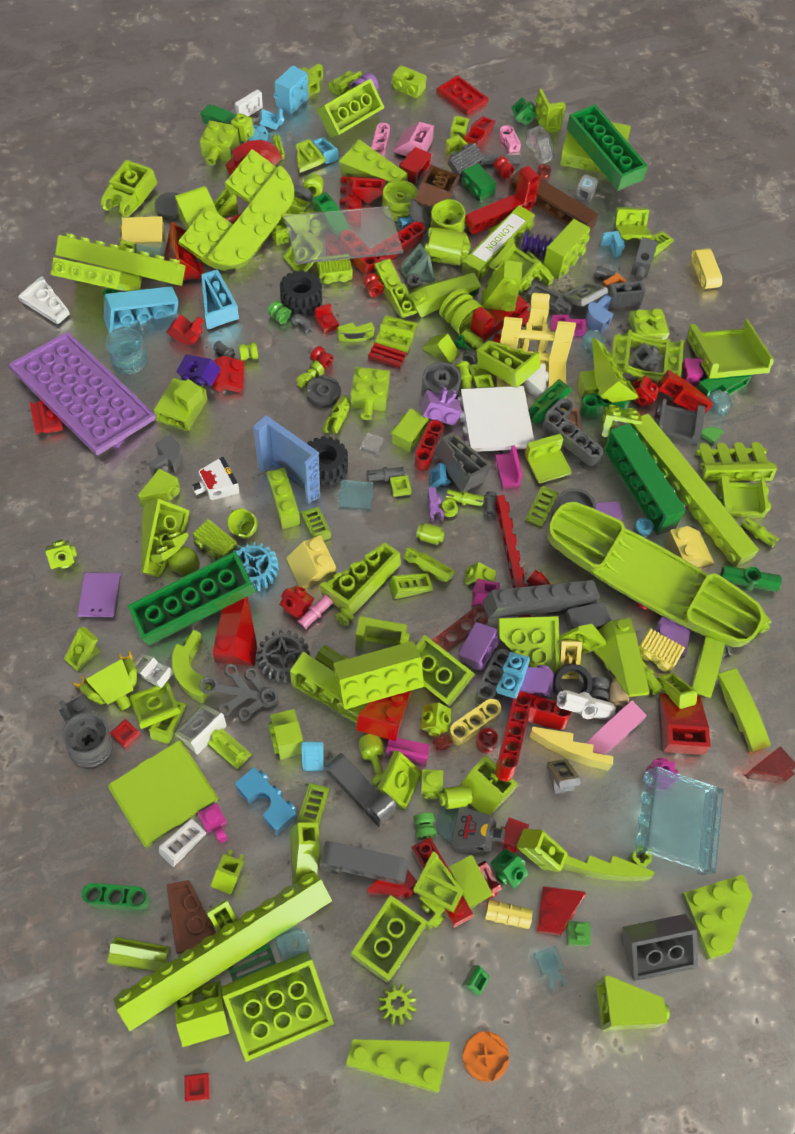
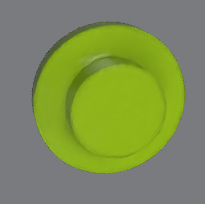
[440,499,458,517]

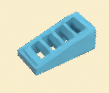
[312,137,339,164]
[302,742,324,771]

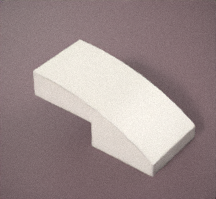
[134,653,174,688]

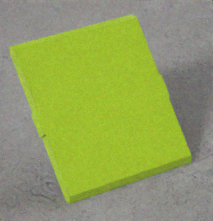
[108,740,219,847]

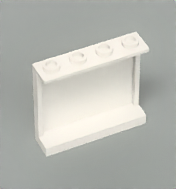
[457,386,534,452]

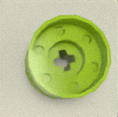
[431,199,465,232]
[439,289,484,335]

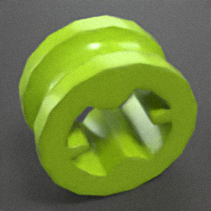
[335,607,354,626]

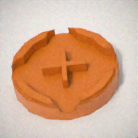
[462,1031,509,1082]

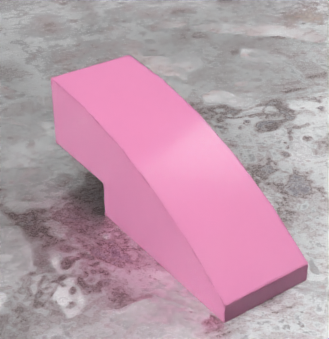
[585,701,647,755]

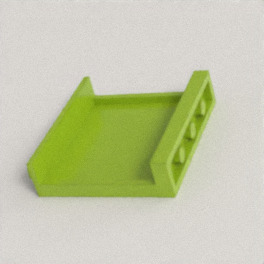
[559,122,631,173]
[51,257,142,291]
[687,319,774,379]

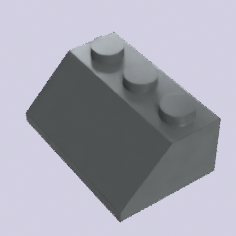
[622,914,698,981]

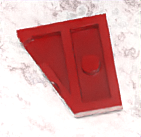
[537,886,586,936]

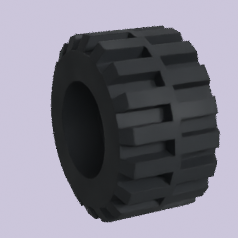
[280,270,322,316]
[307,436,348,487]

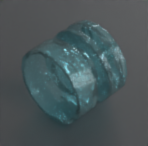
[106,327,148,375]

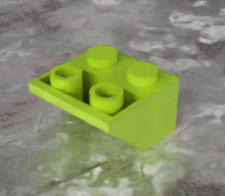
[459,755,518,816]
[175,981,229,1047]

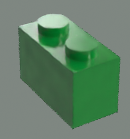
[461,163,497,201]

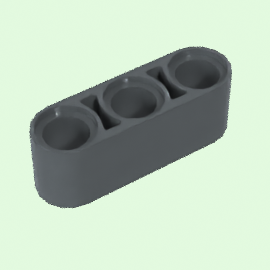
[475,649,510,705]

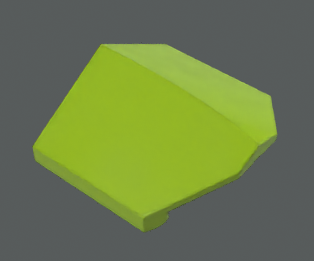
[559,624,606,654]

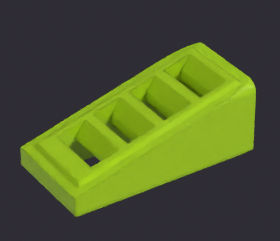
[648,231,674,258]
[525,486,559,528]
[301,506,331,541]
[389,573,433,599]
[657,673,697,709]
[149,701,186,744]
[297,783,330,826]

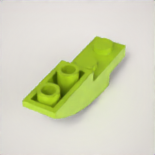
[374,259,418,318]

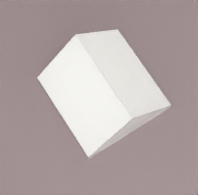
[174,705,227,755]

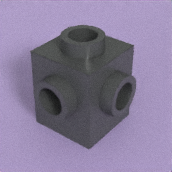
[631,342,662,370]

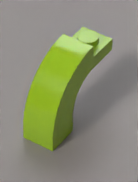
[172,630,211,704]

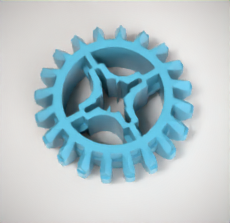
[232,542,279,592]

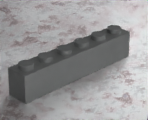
[483,580,600,619]

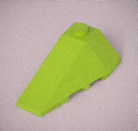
[409,273,481,318]
[592,337,639,403]

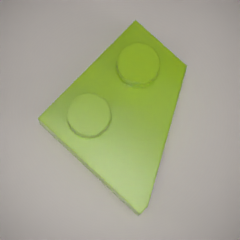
[296,139,325,173]
[413,851,464,913]

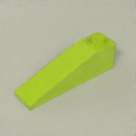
[141,499,189,578]
[594,618,649,697]

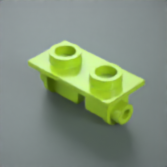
[207,728,252,770]

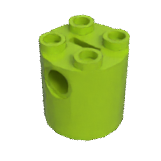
[425,227,471,266]

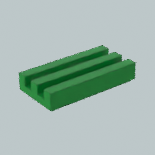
[229,944,276,981]

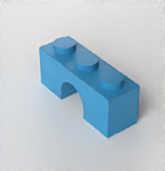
[234,767,297,836]

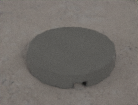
[154,192,179,220]
[306,375,341,408]

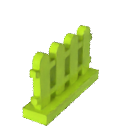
[695,442,777,483]

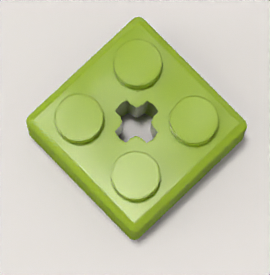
[628,309,669,339]

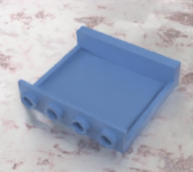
[253,415,320,505]

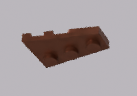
[167,880,216,954]

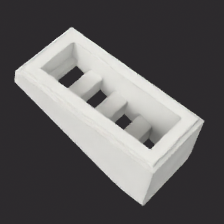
[159,818,206,867]

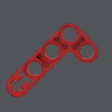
[471,295,529,341]

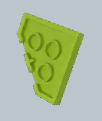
[498,616,560,673]
[682,874,753,960]

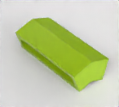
[107,937,171,972]

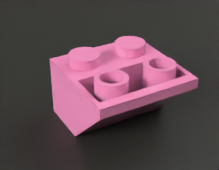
[394,122,434,156]

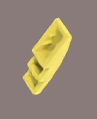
[529,727,614,771]

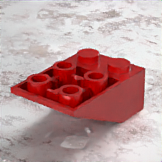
[660,694,711,755]

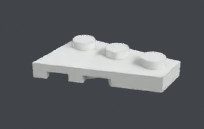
[18,276,69,325]

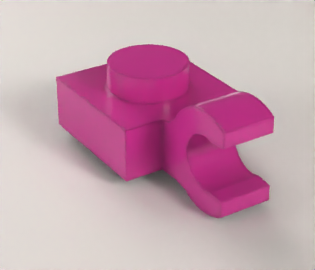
[198,803,228,844]

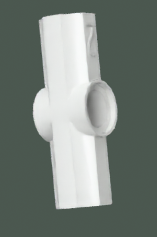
[556,690,616,721]

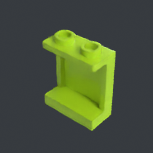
[489,240,542,294]
[716,476,771,519]
[355,616,410,652]

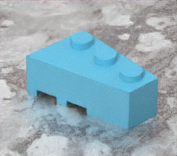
[202,269,239,330]

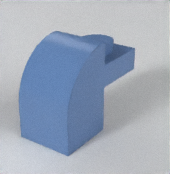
[585,294,613,334]

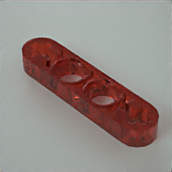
[432,605,488,652]

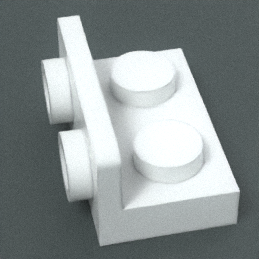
[230,89,263,116]

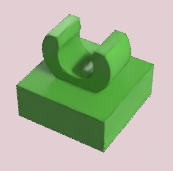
[567,921,591,947]

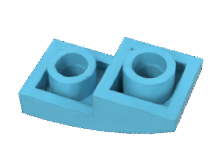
[496,652,530,699]

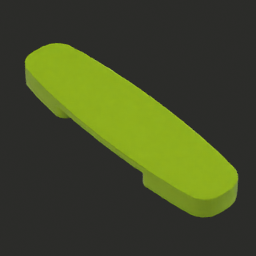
[547,502,764,647]

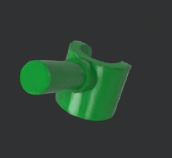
[454,335,476,352]

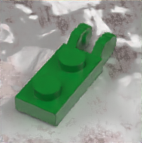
[528,379,572,424]

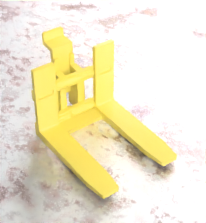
[496,293,576,422]

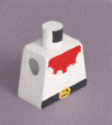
[192,456,239,500]

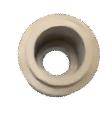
[608,678,629,710]

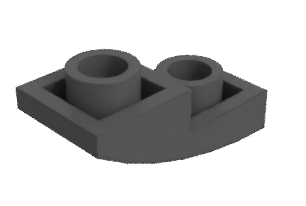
[408,199,431,234]

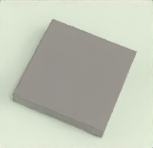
[562,282,608,306]

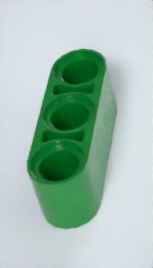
[580,393,631,417]
[82,883,150,912]

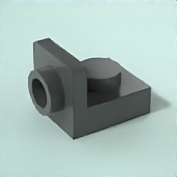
[59,694,95,721]

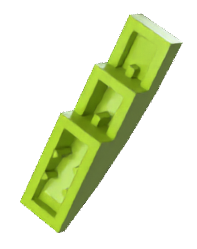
[718,668,771,752]
[562,855,655,882]

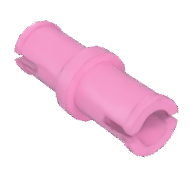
[297,594,333,630]

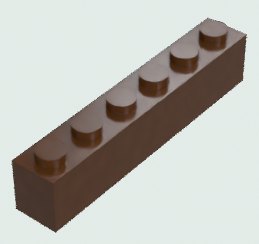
[509,168,598,230]

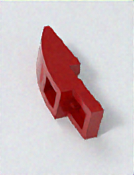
[411,837,474,928]

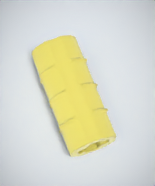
[485,899,533,929]

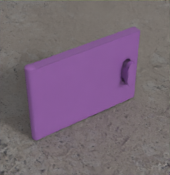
[77,572,121,617]

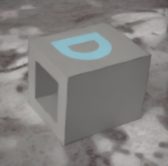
[575,174,599,203]

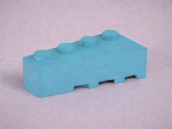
[103,286,178,334]

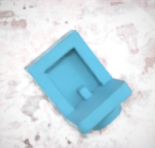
[260,108,284,130]
[600,231,625,257]

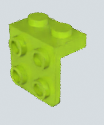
[614,207,652,240]

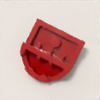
[212,356,244,393]

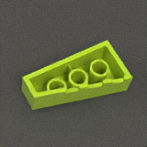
[339,139,408,186]
[320,543,401,615]
[290,651,368,723]
[346,1039,450,1094]

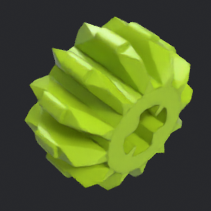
[378,983,416,1025]

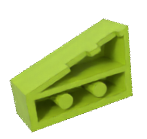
[481,261,522,311]
[476,341,541,388]

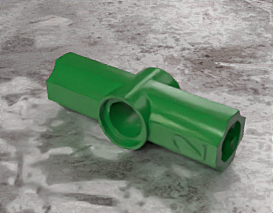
[720,565,782,592]

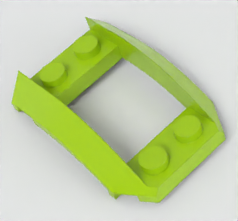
[612,329,684,382]

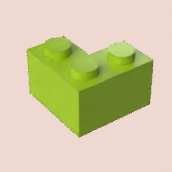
[268,709,303,760]

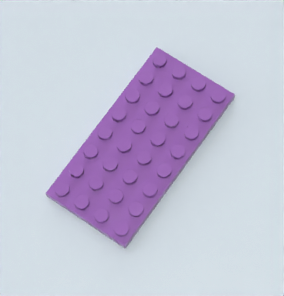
[8,331,156,456]

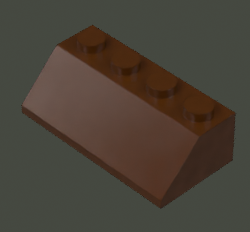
[415,165,460,206]

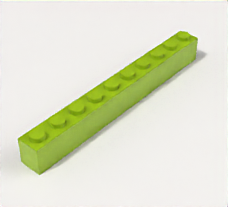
[630,414,759,567]
[113,871,332,1031]

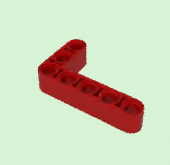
[464,166,540,235]
[339,221,425,275]
[495,692,572,781]

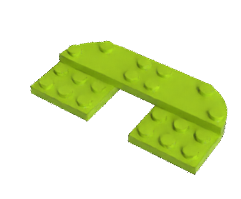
[178,149,294,271]

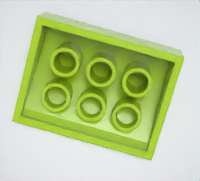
[221,951,334,1062]

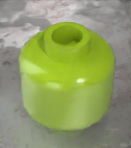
[302,173,324,197]

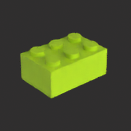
[543,219,590,280]
[416,635,475,706]
[351,895,428,984]

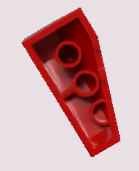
[213,596,258,667]

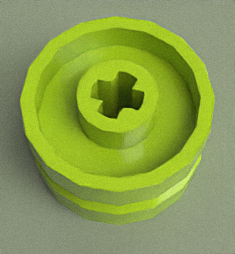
[382,180,418,222]

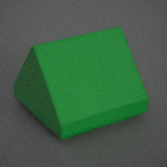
[462,965,490,997]

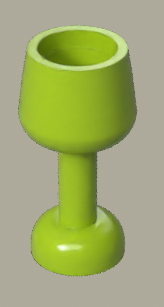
[359,734,385,788]

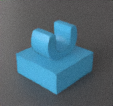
[429,463,451,488]

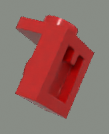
[315,303,339,334]

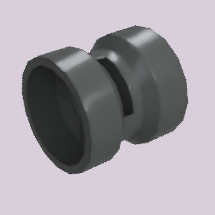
[590,677,610,702]

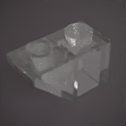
[525,125,555,164]

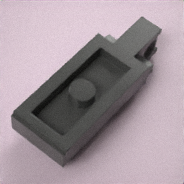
[526,283,572,315]

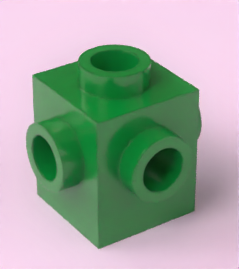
[511,97,537,125]
[490,848,529,889]

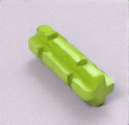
[272,134,285,160]

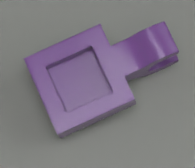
[427,487,444,522]

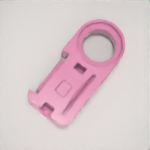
[499,125,521,153]

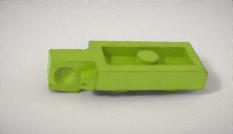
[403,547,455,582]

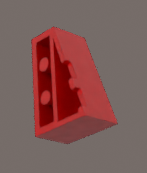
[356,690,412,741]

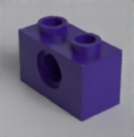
[176,354,221,387]

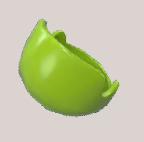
[227,508,258,539]
[168,547,200,577]

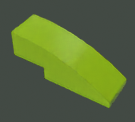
[690,636,725,699]

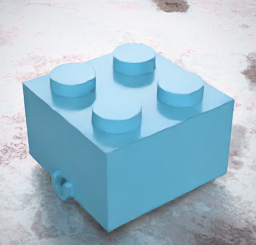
[273,65,309,115]

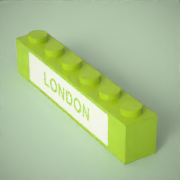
[461,205,535,281]

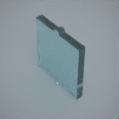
[338,480,374,510]

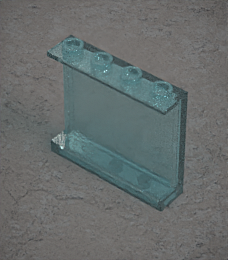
[635,767,724,876]

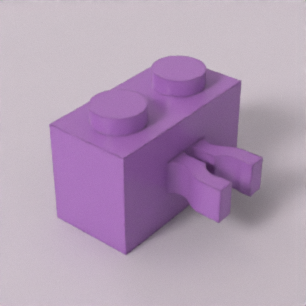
[419,387,462,426]

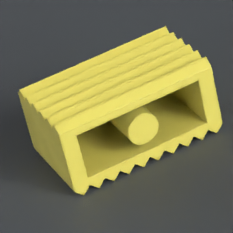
[639,628,685,672]

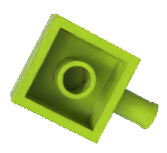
[200,120,241,165]
[351,367,390,420]

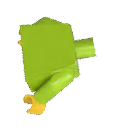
[73,650,137,712]

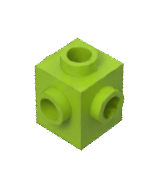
[45,539,77,569]
[420,702,451,737]

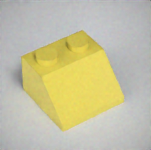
[665,526,714,568]
[286,535,336,589]

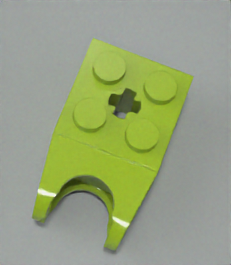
[101,160,157,218]

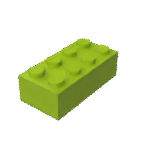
[316,78,385,138]
[333,641,424,710]

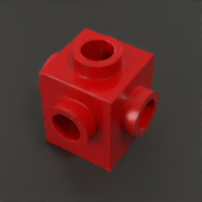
[632,375,659,407]
[279,585,315,618]

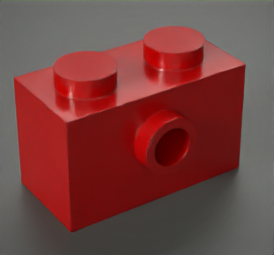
[399,147,431,185]

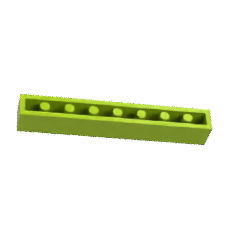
[55,233,186,286]

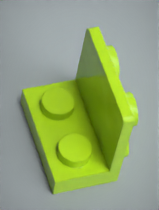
[535,88,566,133]
[600,405,642,437]
[524,433,572,484]

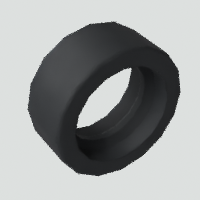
[553,664,593,695]

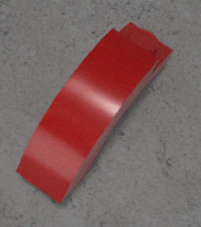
[225,140,283,176]

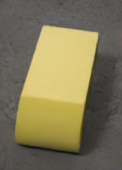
[691,248,722,289]
[449,699,501,746]

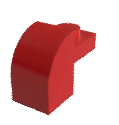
[166,314,204,345]

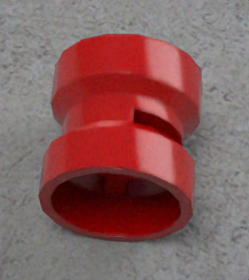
[493,156,515,179]
[363,273,384,297]
[310,346,334,370]
[476,727,498,754]

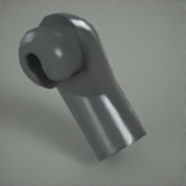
[291,314,313,334]

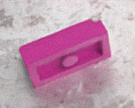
[495,445,523,489]
[385,738,430,767]

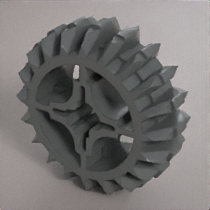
[256,630,310,683]

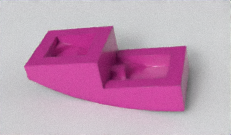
[551,315,587,336]

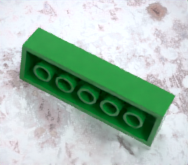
[567,104,648,191]
[603,423,686,536]
[127,551,257,646]

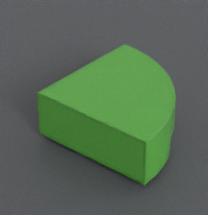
[701,427,724,445]

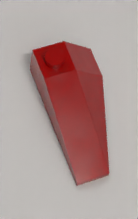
[164,221,203,280]

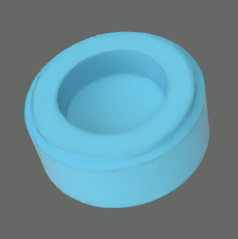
[634,518,654,537]

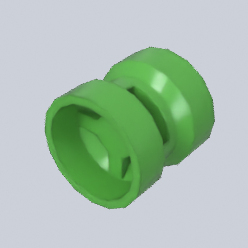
[267,300,291,324]
[413,813,437,840]

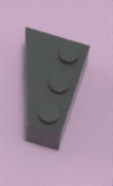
[435,432,492,493]

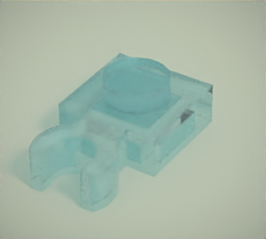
[534,945,567,991]

